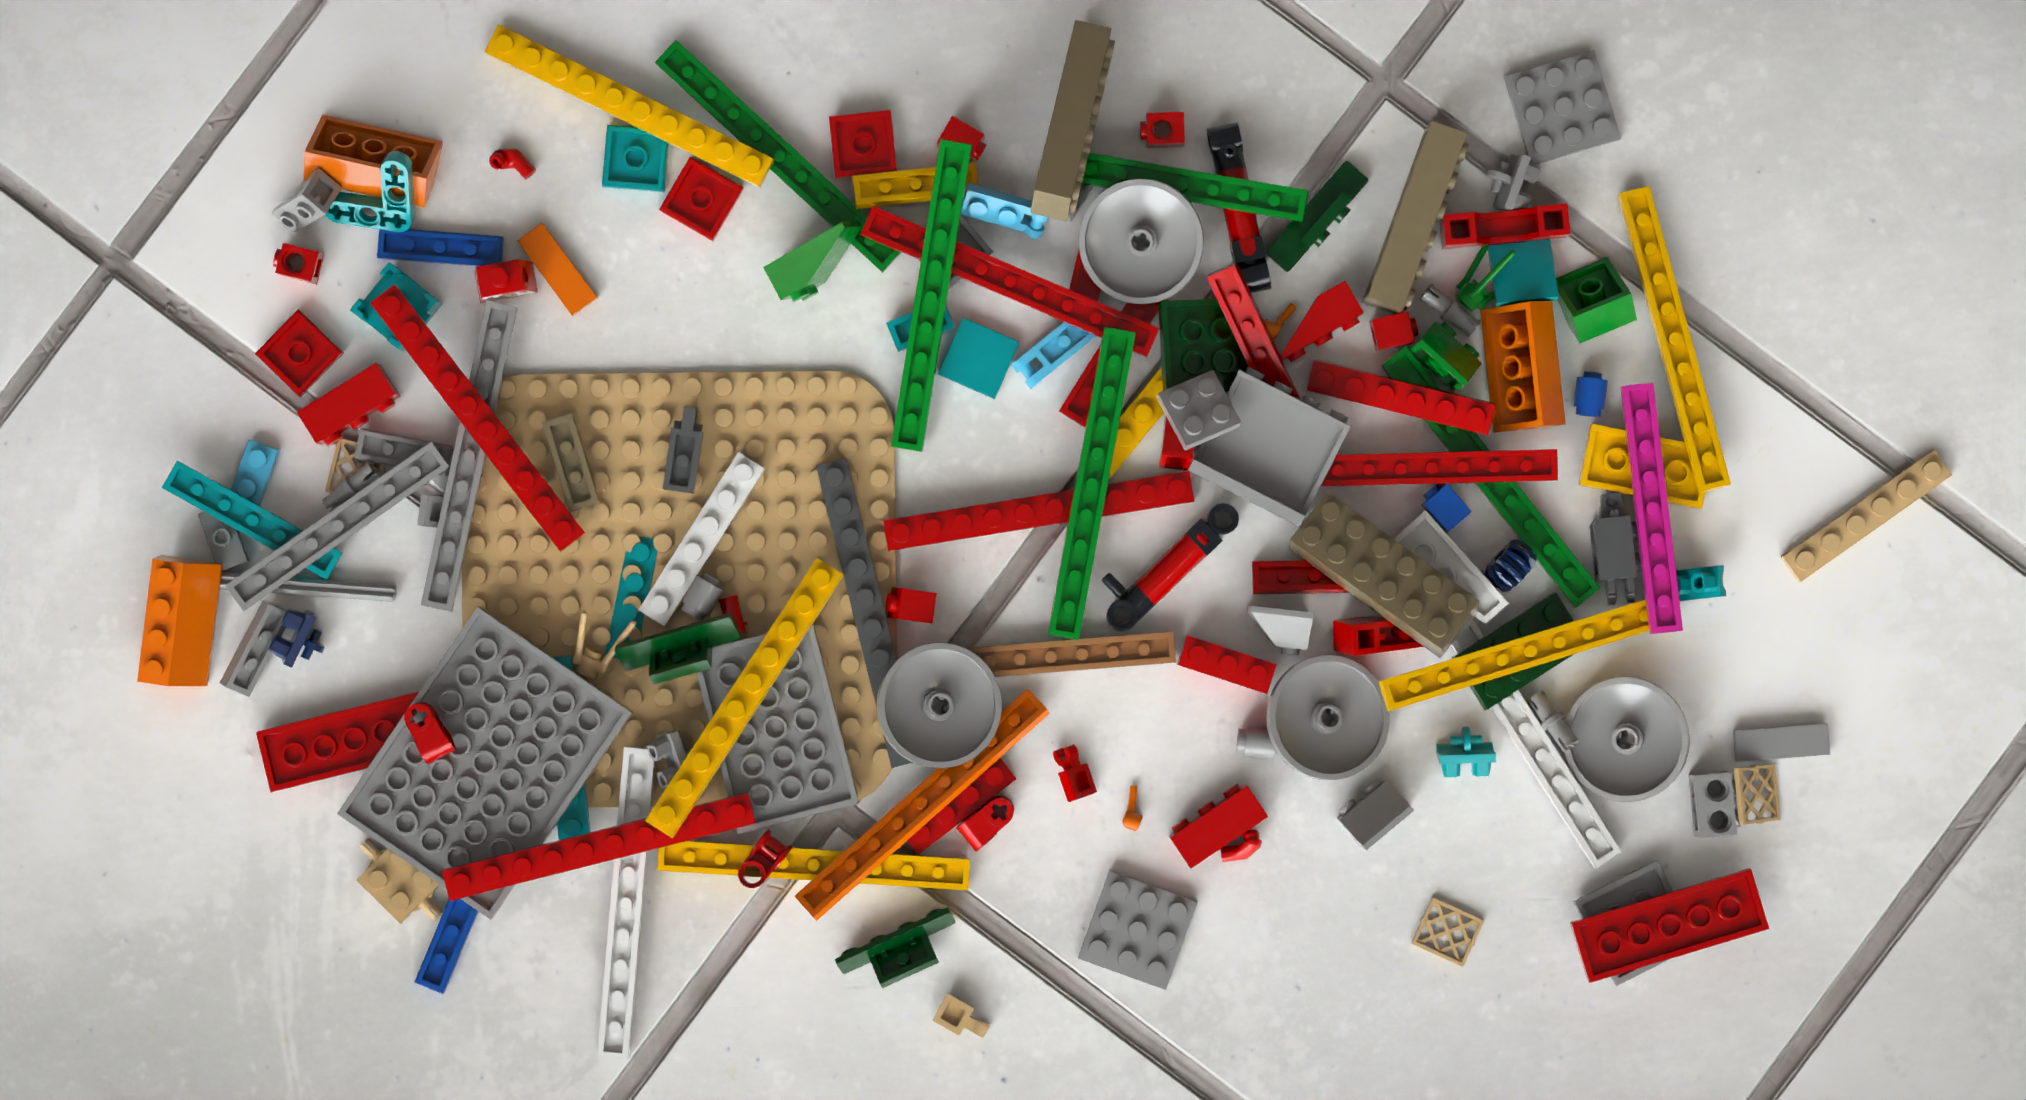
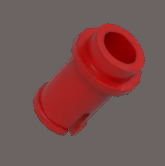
[718,595,748,634]

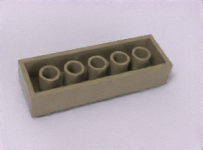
[1030,20,1115,222]
[1362,121,1469,314]
[1290,492,1479,659]

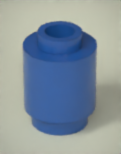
[1573,371,1608,417]

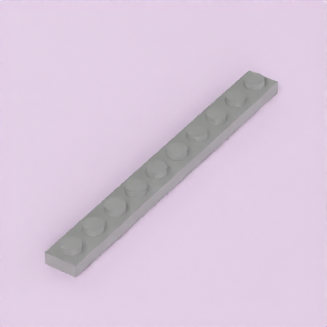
[421,300,518,612]

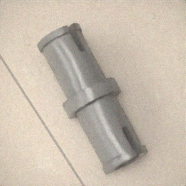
[1420,284,1481,337]
[322,461,382,512]
[1527,690,1580,752]

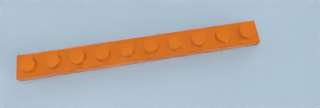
[795,689,1050,921]

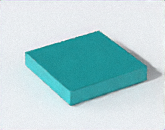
[602,125,669,193]
[1487,239,1559,307]
[938,318,1020,400]

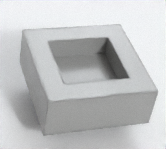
[417,494,444,528]

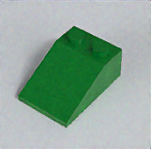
[763,220,862,302]
[1409,321,1482,392]

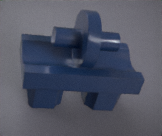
[269,608,325,668]

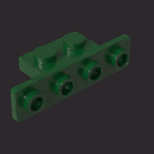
[1266,161,1369,272]
[615,613,741,684]
[835,908,956,988]

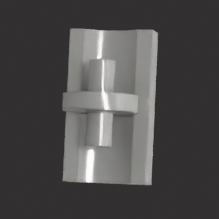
[1486,154,1541,210]
[647,731,693,788]

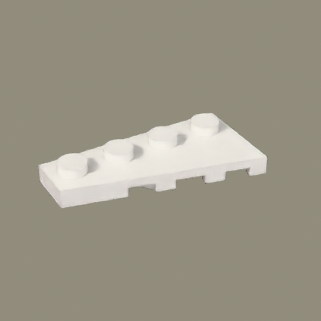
[1394,510,1510,624]

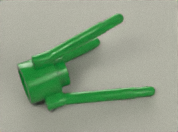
[1455,245,1516,312]

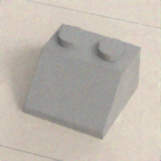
[1337,779,1414,850]

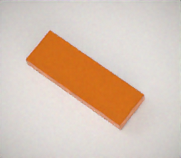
[517,223,598,316]

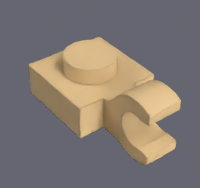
[932,993,990,1038]

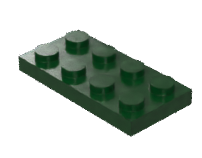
[1452,592,1574,710]

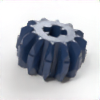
[1485,539,1537,592]

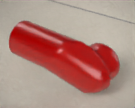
[489,149,536,180]

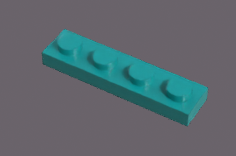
[604,536,658,659]

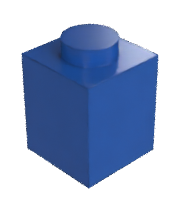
[1421,484,1472,532]

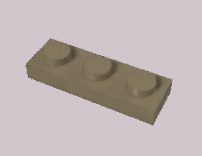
[542,413,600,512]

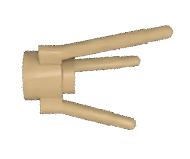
[572,611,636,678]

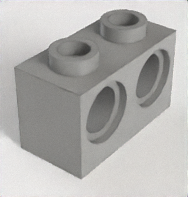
[1688,771,1741,838]

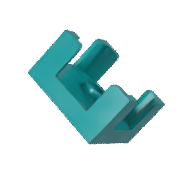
[350,262,443,352]

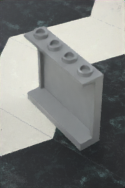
[1188,367,1352,527]

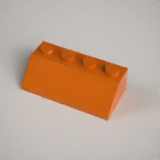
[303,115,443,207]
[1480,301,1566,433]
[137,555,223,686]

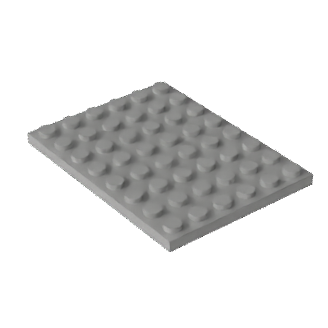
[337,607,633,920]

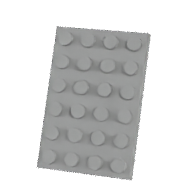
[697,624,859,834]

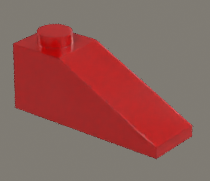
[1333,616,1424,656]

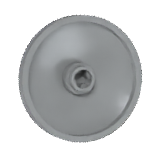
[1079,178,1204,304]
[877,643,1002,768]
[1266,655,1390,780]
[1565,677,1690,802]

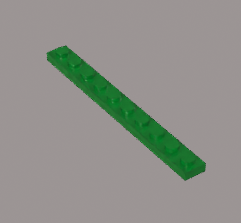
[655,40,901,273]
[891,139,973,452]
[1048,327,1136,640]
[1381,346,1600,608]

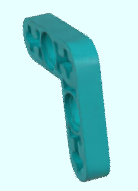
[325,151,415,232]

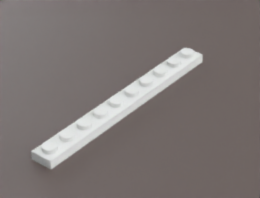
[1451,618,1622,869]
[597,746,655,1060]

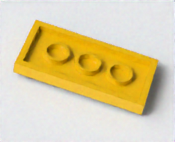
[1578,424,1705,509]

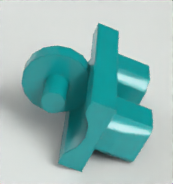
[1676,565,1726,601]
[1436,726,1496,778]

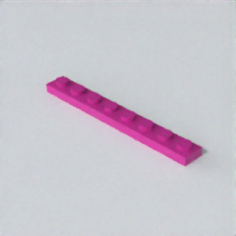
[1620,383,1683,634]

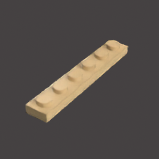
[1781,450,1952,582]

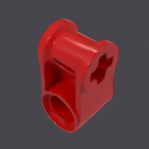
[404,702,456,764]
[956,795,1014,851]
[738,829,793,888]

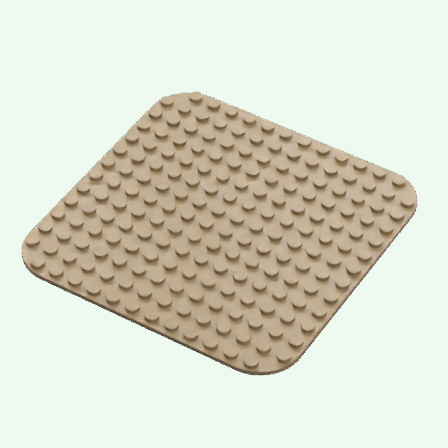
[462,371,897,808]

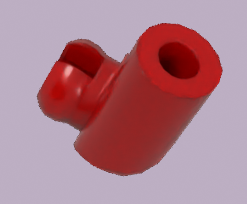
[1220,830,1262,862]

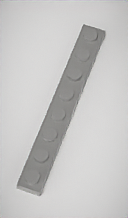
[225,441,450,611]

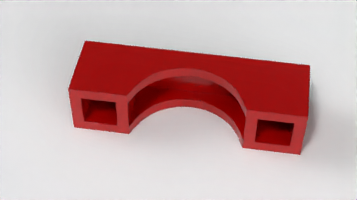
[1439,203,1570,249]

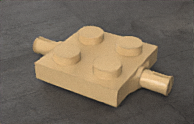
[356,838,443,924]

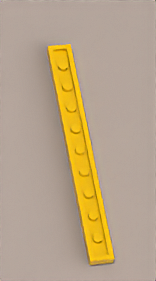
[484,24,774,188]
[1617,186,1731,493]
[645,558,844,839]
[1378,599,1649,711]
[657,841,970,890]

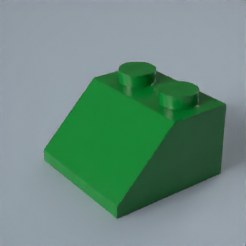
[1556,257,1637,343]

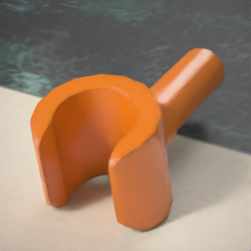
[1265,303,1296,340]
[1122,785,1143,831]

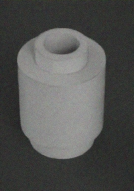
[681,573,724,621]
[1236,726,1278,760]

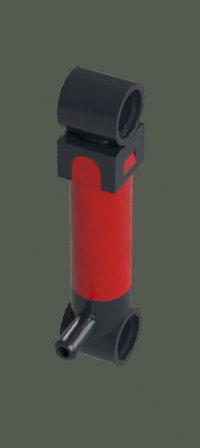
[1206,122,1271,293]
[1102,503,1239,631]

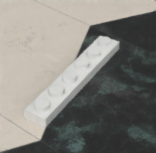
[639,452,765,627]

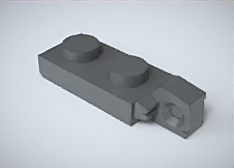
[663,406,703,494]

